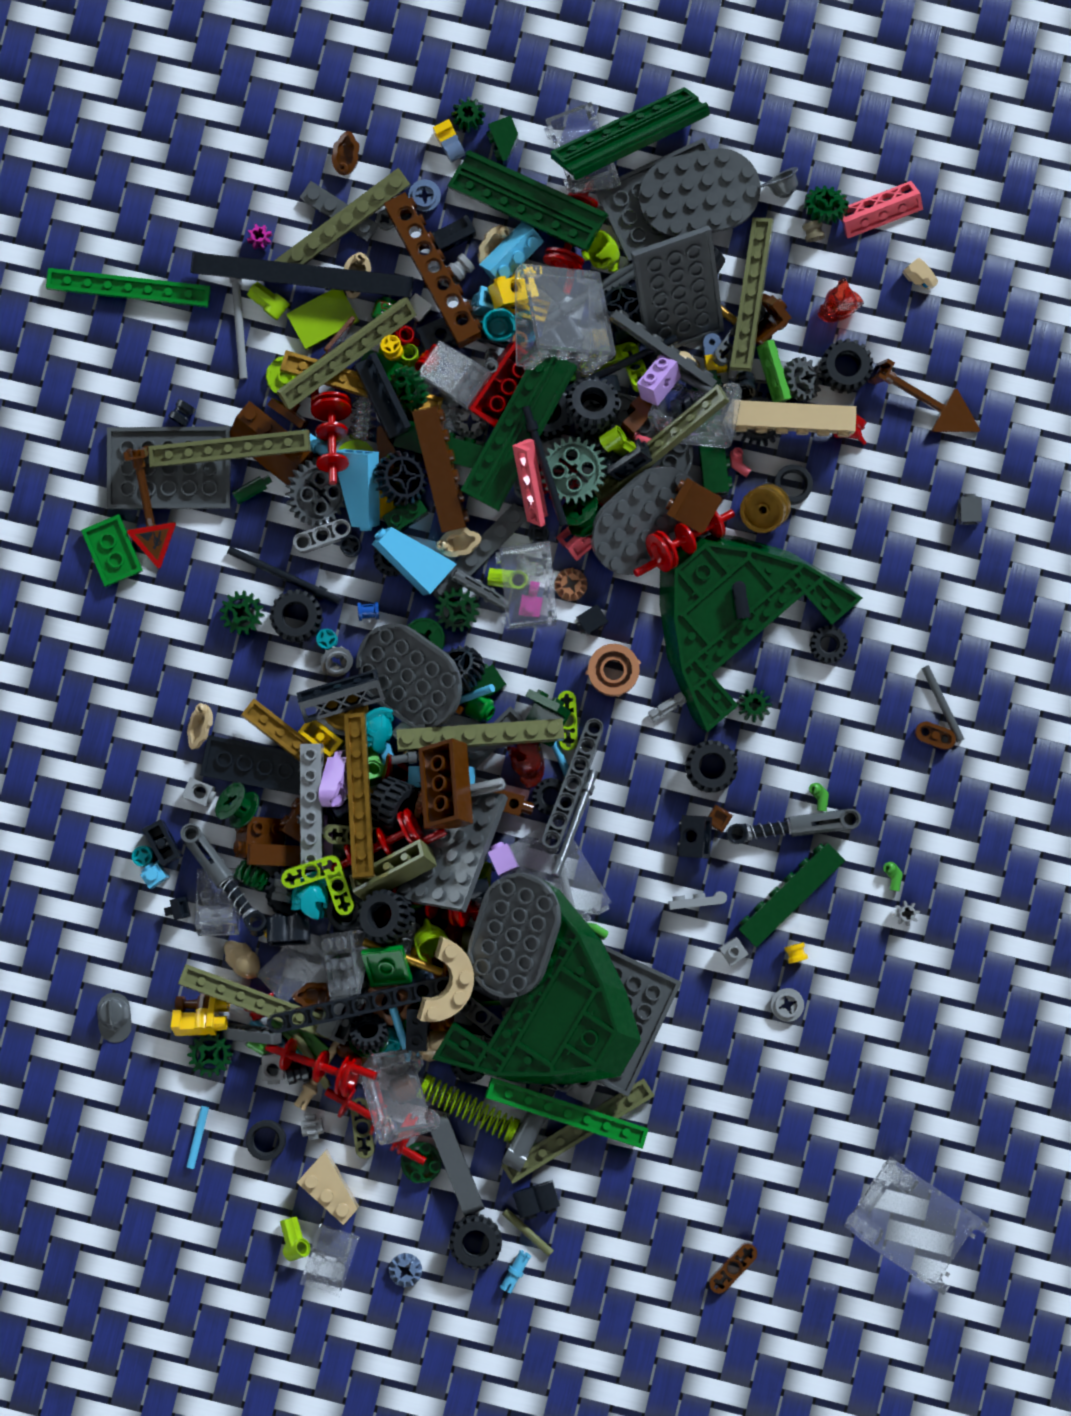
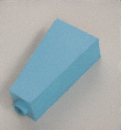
[336,449,380,531]
[372,527,456,596]

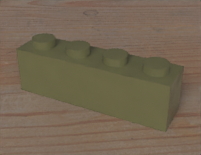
[349,839,437,901]

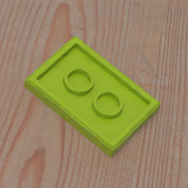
[286,289,360,350]

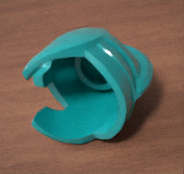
[480,308,517,342]
[366,707,394,754]
[291,871,329,920]

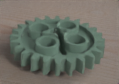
[540,437,607,504]

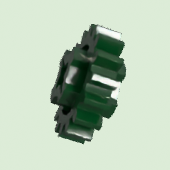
[804,185,849,224]
[390,365,429,411]
[435,587,479,632]
[219,590,265,636]
[187,1033,233,1077]

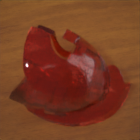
[817,278,864,323]
[507,742,545,788]

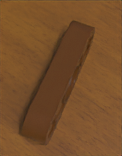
[709,1243,757,1294]

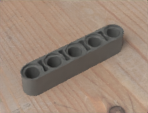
[427,1113,485,1217]

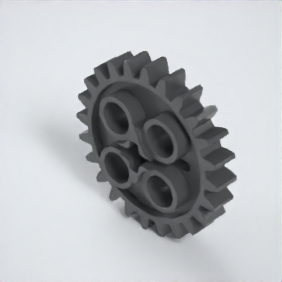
[285,459,346,526]

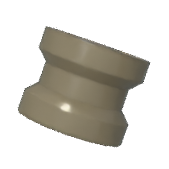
[802,220,825,242]

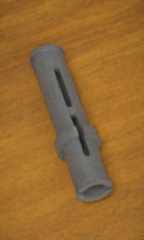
[451,568,510,611]

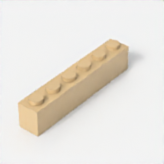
[730,400,856,437]

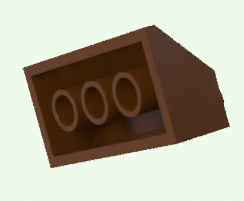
[230,401,315,485]
[418,738,473,829]

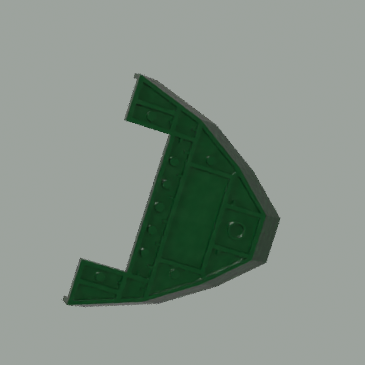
[659,532,863,734]
[432,879,642,1084]

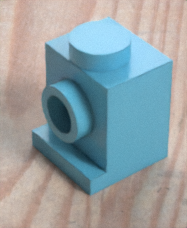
[471,286,494,317]
[140,860,170,889]

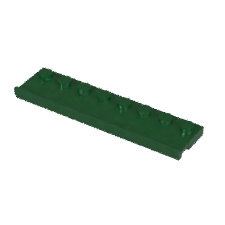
[550,87,710,180]
[448,150,609,252]
[461,345,578,512]

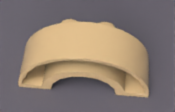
[417,936,474,1022]

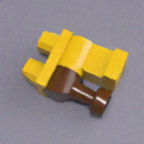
[171,994,230,1036]

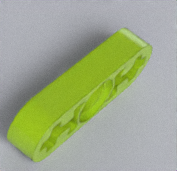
[558,691,578,751]

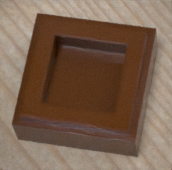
[708,804,733,833]

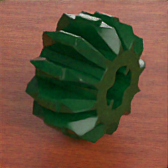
[451,96,486,133]
[737,687,772,723]
[234,860,270,891]

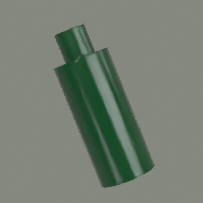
[232,475,272,504]

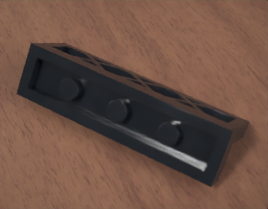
[353,352,411,440]
[297,669,385,723]

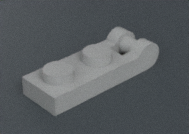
[668,891,727,910]

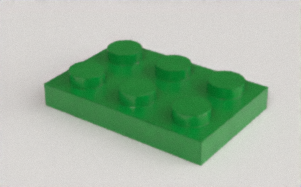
[81,514,143,587]

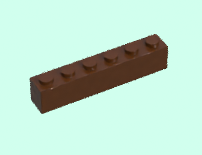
[412,404,470,533]

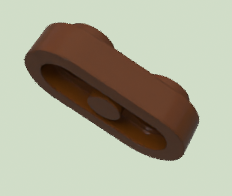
[915,721,956,750]

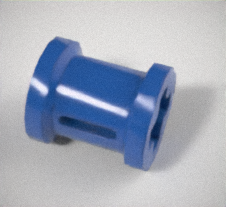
[358,602,379,621]

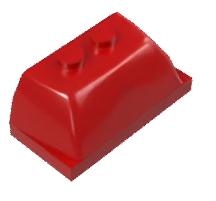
[467,341,534,428]

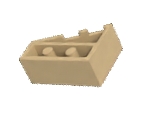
[297,1149,359,1225]

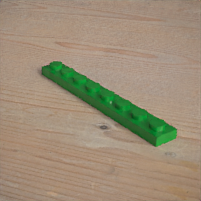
[46,268,211,308]
[485,1077,649,1149]

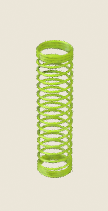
[416,1073,520,1143]

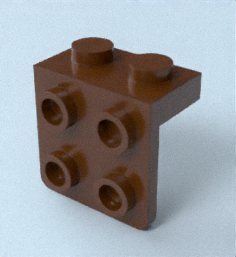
[756,293,792,345]
[665,478,722,533]
[233,817,284,858]

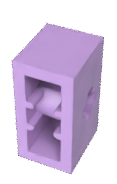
[637,354,681,406]
[488,842,519,876]

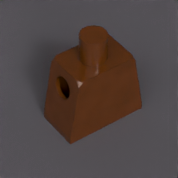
[494,790,534,816]

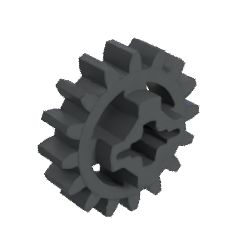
[783,357,822,402]

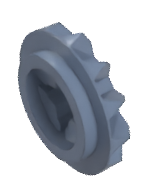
[408,179,441,212]
[389,1253,422,1287]

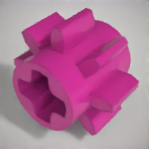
[247,224,273,251]

